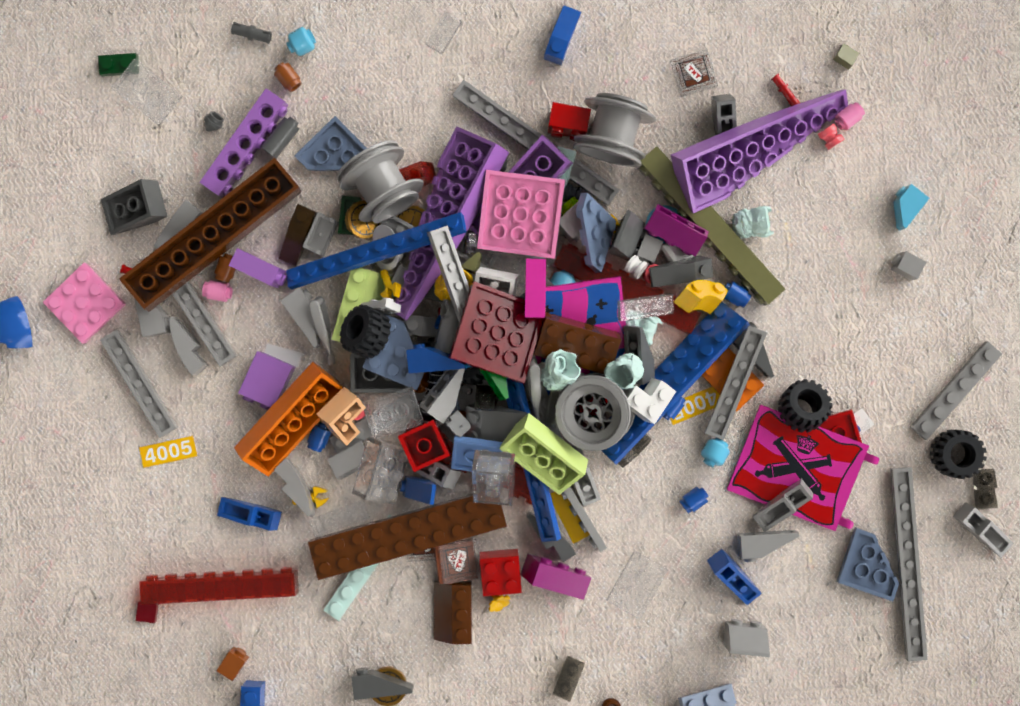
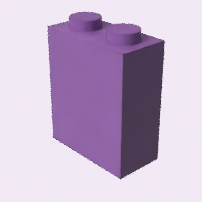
[229,248,287,289]
[238,351,296,410]

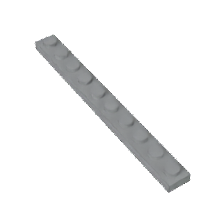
[453,80,619,206]
[890,467,928,662]

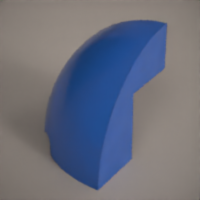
[0,296,33,349]

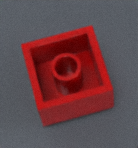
[547,102,591,141]
[398,419,451,472]
[480,548,522,596]

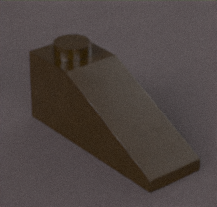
[279,204,317,267]

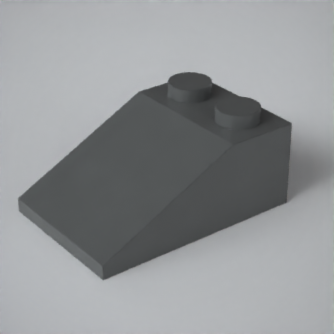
[101,179,168,235]
[608,210,646,261]
[465,401,528,442]

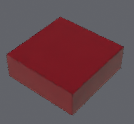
[135,601,159,623]

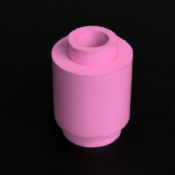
[835,102,865,130]
[202,280,233,302]

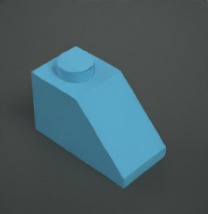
[893,184,930,231]

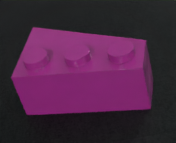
[520,553,591,600]

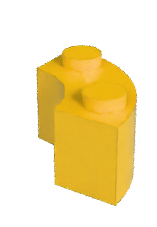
[674,280,728,314]

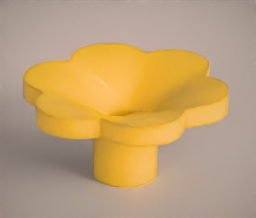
[488,595,510,612]

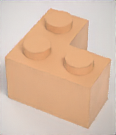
[316,387,366,446]

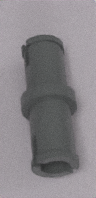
[231,22,272,44]

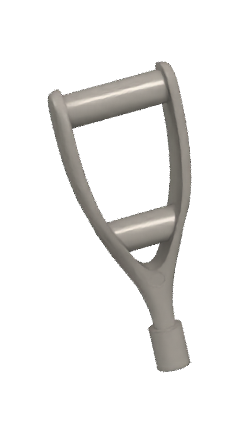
[309,296,336,365]
[527,356,541,422]

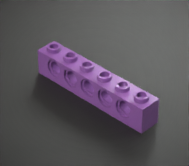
[199,88,288,198]

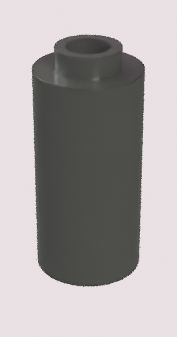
[261,117,299,159]

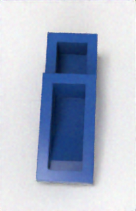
[217,497,282,531]

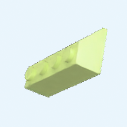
[331,267,392,342]
[499,413,588,495]

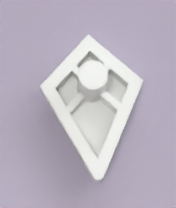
[661,243,694,262]

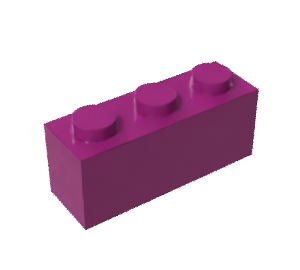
[644,204,709,257]

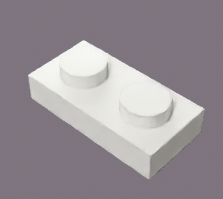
[361,298,401,314]

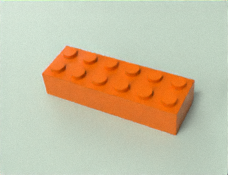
[234,362,343,477]

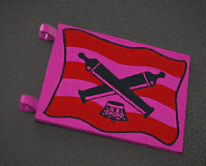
[727,404,879,531]

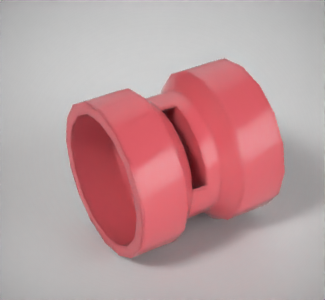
[818,124,844,150]

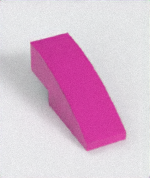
[525,259,546,318]

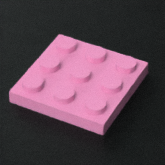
[43,263,126,344]

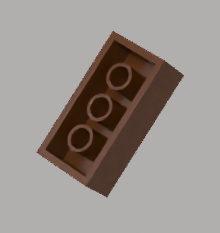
[534,312,622,374]

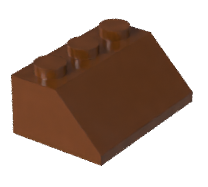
[434,581,472,644]

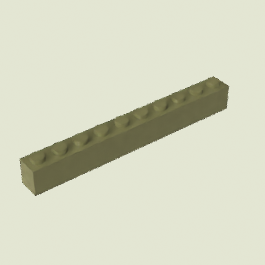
[638,146,786,306]

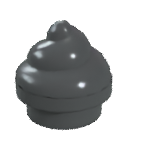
[204,111,224,131]

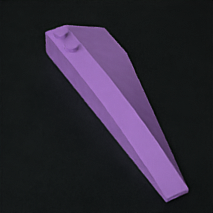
[671,89,848,213]
[395,126,509,320]

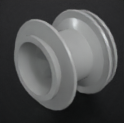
[573,93,656,167]
[337,140,424,223]
[555,372,635,451]

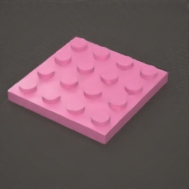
[477,170,565,259]

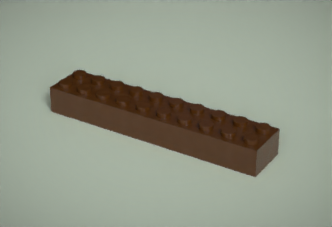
[119,158,301,312]
[308,487,507,580]

